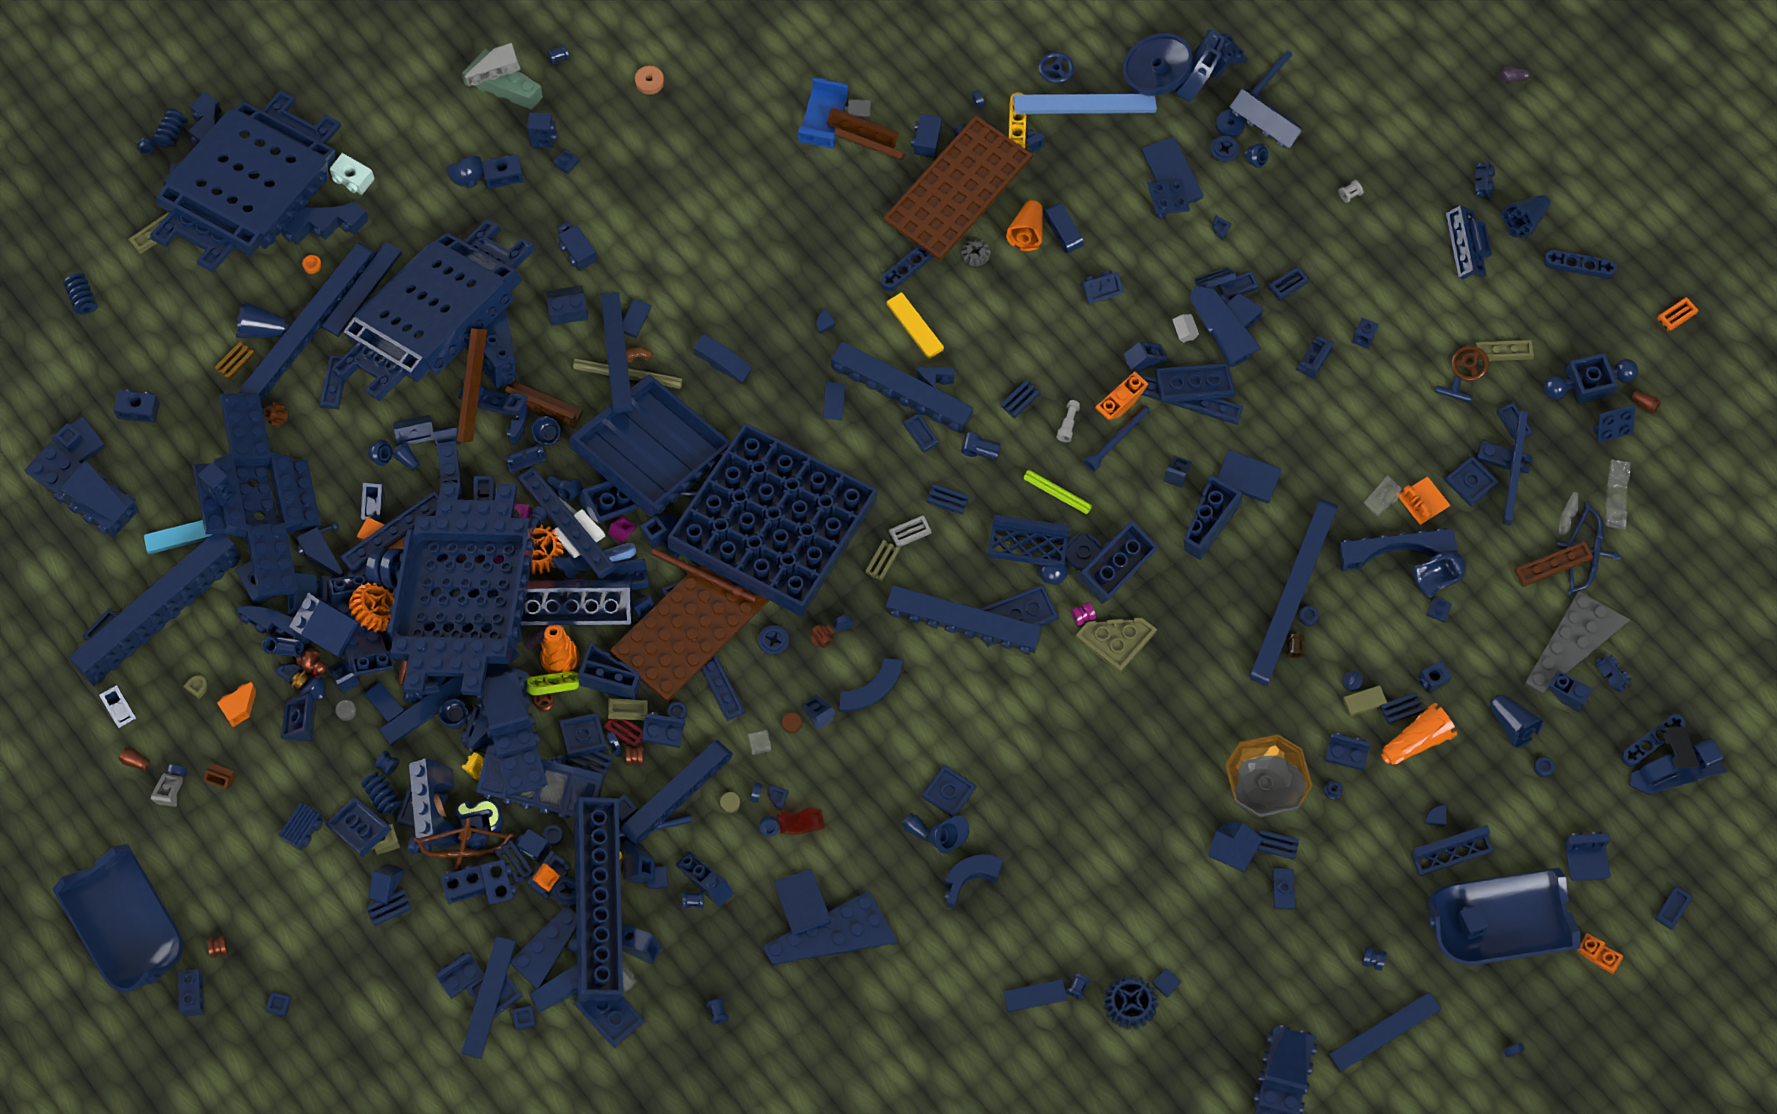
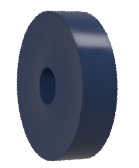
[1216,110,1245,138]

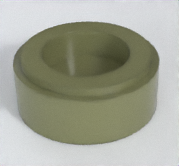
[720,792,740,813]

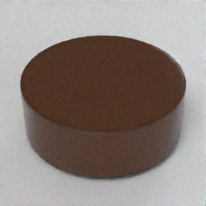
[782,713,802,733]

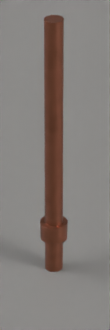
[651,548,757,603]

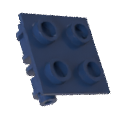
[1147,179,1190,219]
[1593,405,1636,443]

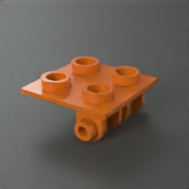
[1397,476,1451,525]

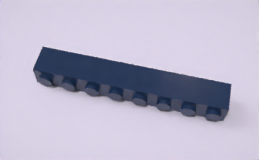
[831,342,974,433]
[886,585,1042,654]

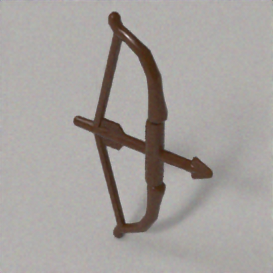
[413,818,515,872]

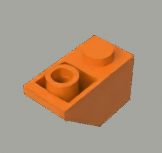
[217,682,257,727]

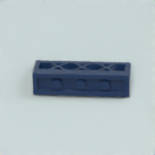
[1446,206,1487,279]
[1411,825,1494,877]

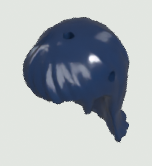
[1412,551,1466,598]

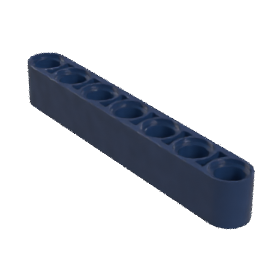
[621,740,733,845]

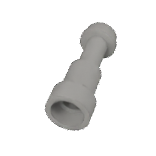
[1056,400,1080,442]

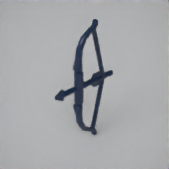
[1557,501,1622,596]

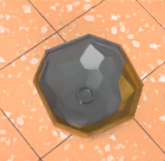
[1225,734,1312,818]

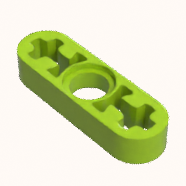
[526,671,579,695]

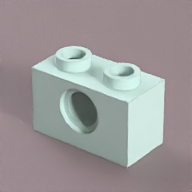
[329,153,374,195]

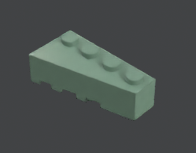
[462,49,543,110]

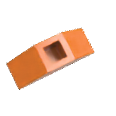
[1095,372,1148,421]

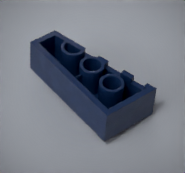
[1184,475,1242,560]

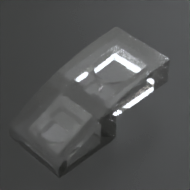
[1559,492,1578,534]

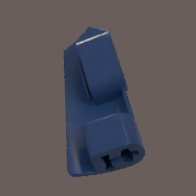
[1190,287,1261,367]
[1629,738,1727,795]

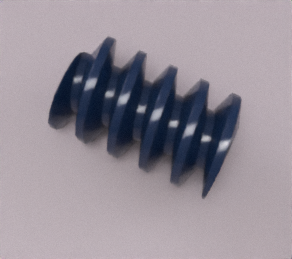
[152,108,188,149]
[64,273,98,315]
[361,772,402,816]

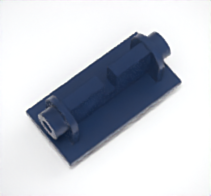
[1475,159,1495,200]
[505,444,547,473]
[1596,653,1631,693]

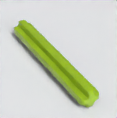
[1024,470,1092,514]

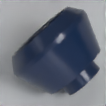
[1245,143,1268,168]
[368,440,393,466]
[300,676,326,701]

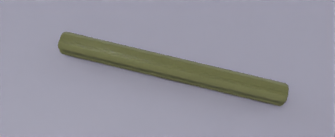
[573,358,683,389]

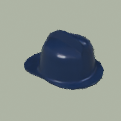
[926,815,969,854]

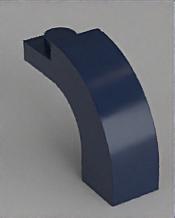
[944,855,1003,910]

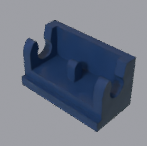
[1296,336,1334,379]
[527,851,571,900]

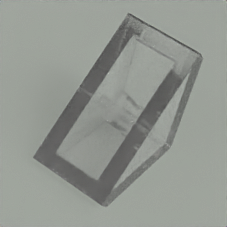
[1364,475,1402,516]

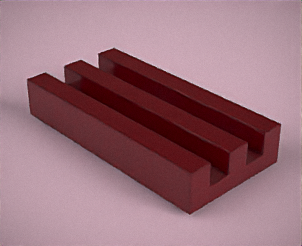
[604,719,643,748]

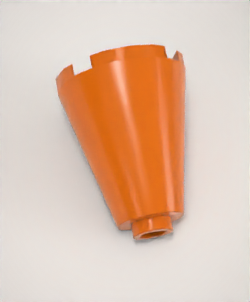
[1006,200,1043,251]

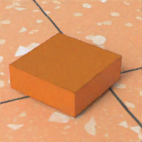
[532,863,560,892]

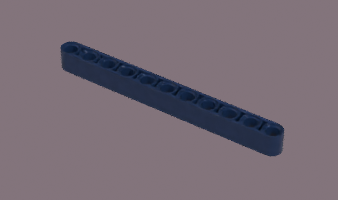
[239,243,376,403]
[1249,499,1338,686]

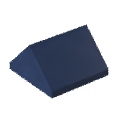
[281,693,316,741]

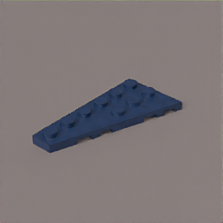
[763,891,898,966]

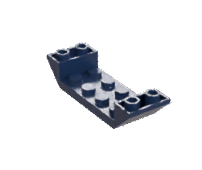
[328,573,395,676]

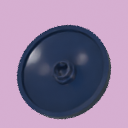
[1123,33,1194,96]

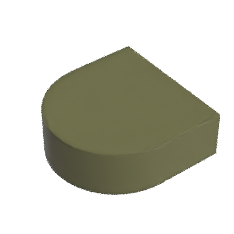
[183,675,208,699]

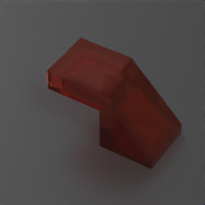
[777,808,825,835]

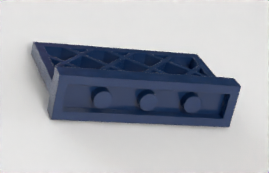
[987,514,1070,568]

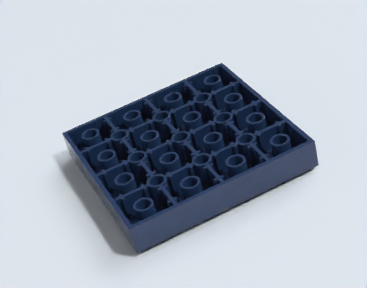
[668,423,878,617]

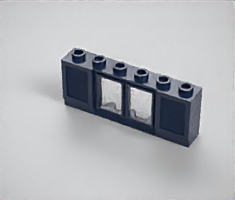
[476,745,606,818]

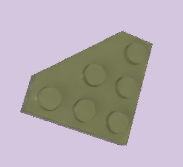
[1075,618,1157,673]

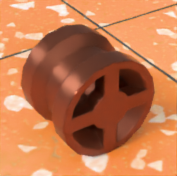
[534,693,554,712]
[626,746,643,766]
[207,935,228,958]

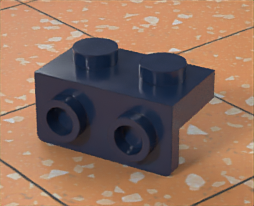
[608,559,649,590]

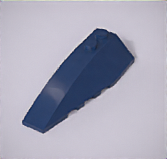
[579,481,639,523]

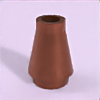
[1631,390,1661,414]
[119,747,150,771]

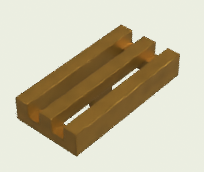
[215,341,255,381]

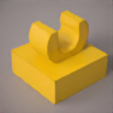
[462,752,484,780]

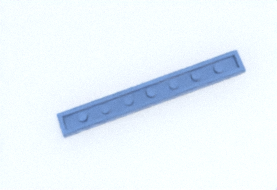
[1013,94,1157,114]

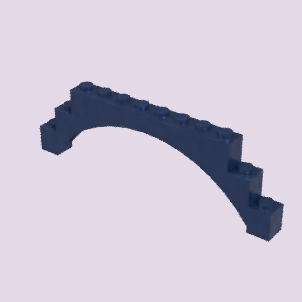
[188,92,369,245]

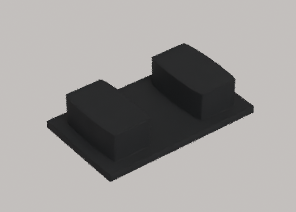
[1663,727,1699,768]

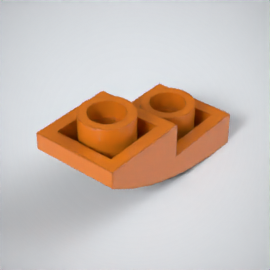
[1577,933,1623,975]

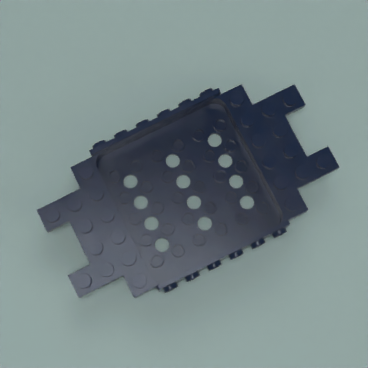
[150,90,341,273]
[331,219,536,401]
[387,483,534,695]

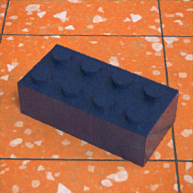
[1076,521,1159,604]

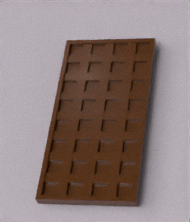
[883,116,1033,261]
[610,564,770,703]

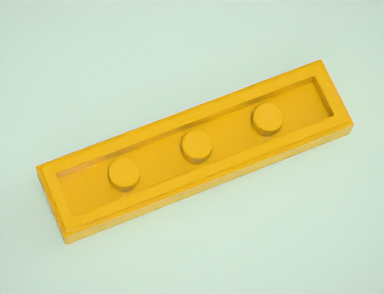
[887,292,944,359]

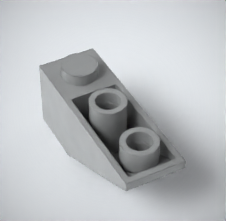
[465,43,521,86]

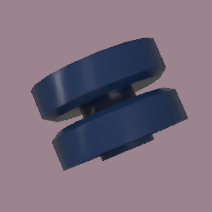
[366,548,404,591]

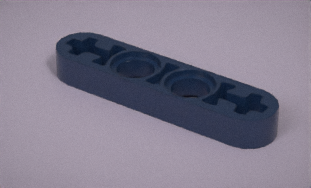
[881,246,934,291]
[1544,250,1617,278]
[1621,714,1685,767]

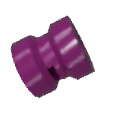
[1070,602,1096,626]

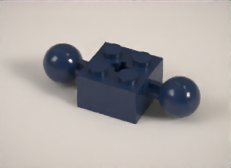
[1543,353,1638,404]

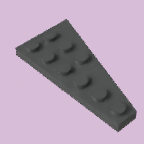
[1524,591,1630,695]

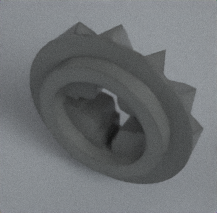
[961,239,990,266]

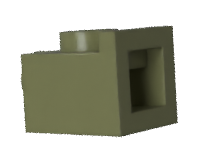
[371,824,400,855]

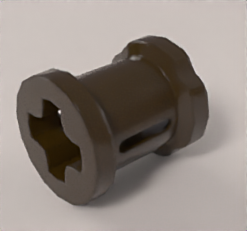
[1287,634,1305,658]

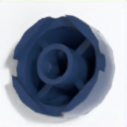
[446,156,484,188]

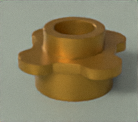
[291,670,309,689]

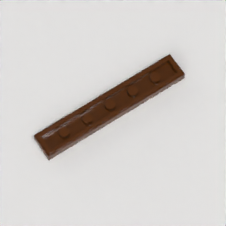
[457,328,487,442]

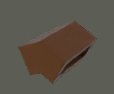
[203,763,236,789]

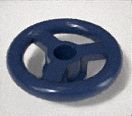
[1038,52,1074,84]

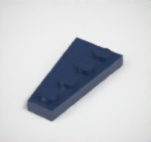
[510,905,576,990]

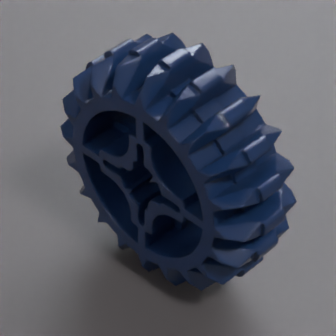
[1103,975,1158,1030]

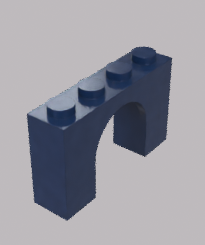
[409,758,460,849]

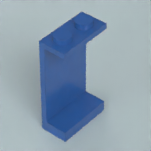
[798,78,848,149]

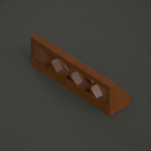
[505,382,583,428]

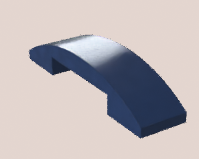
[458,385,528,415]

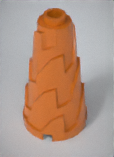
[540,625,580,674]
[1381,703,1457,765]

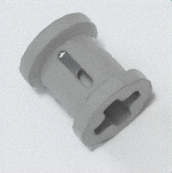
[1339,180,1363,203]

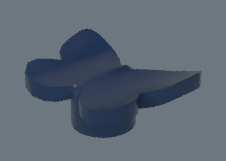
[552,553,590,579]

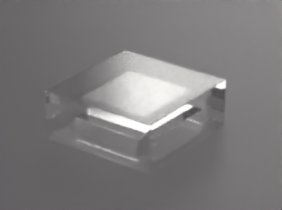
[748,730,771,755]

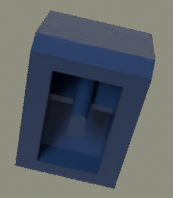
[1164,455,1192,488]
[328,659,359,694]
[369,864,405,905]

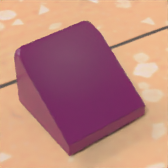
[608,516,637,544]

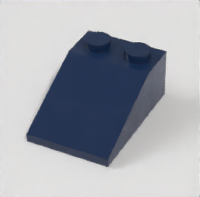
[289,593,359,657]

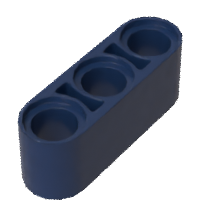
[1043,202,1084,253]

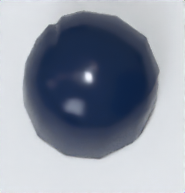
[531,416,562,446]
[1038,556,1068,585]
[438,699,469,728]

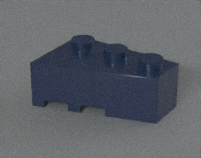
[578,642,641,700]

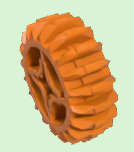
[530,524,564,575]
[349,583,394,632]

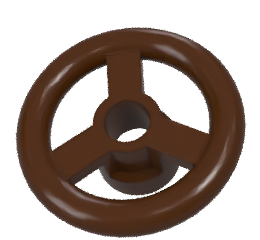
[1451,346,1489,382]

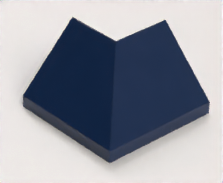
[1209,822,1263,873]

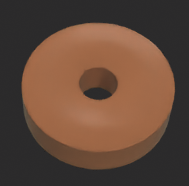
[635,66,664,94]

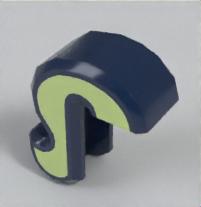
[455,799,504,837]

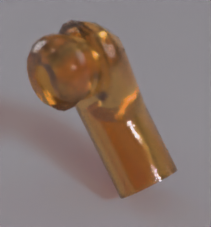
[626,347,653,362]

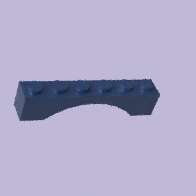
[1338,528,1458,571]

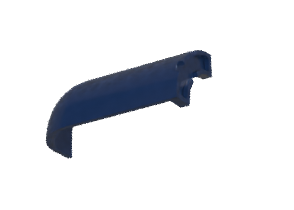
[52,844,183,992]
[1428,868,1580,965]

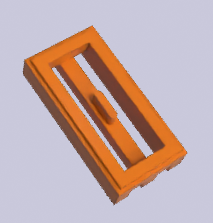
[1657,297,1699,332]

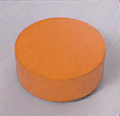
[302,255,322,274]

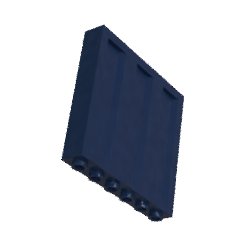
[569,374,731,517]

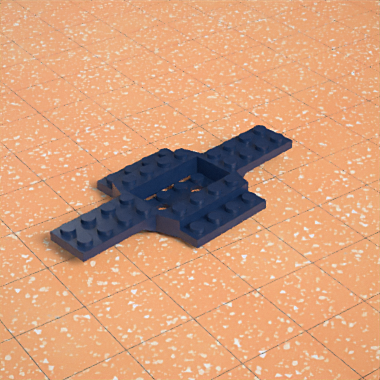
[193,393,321,596]

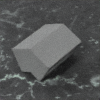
[1172,314,1199,343]

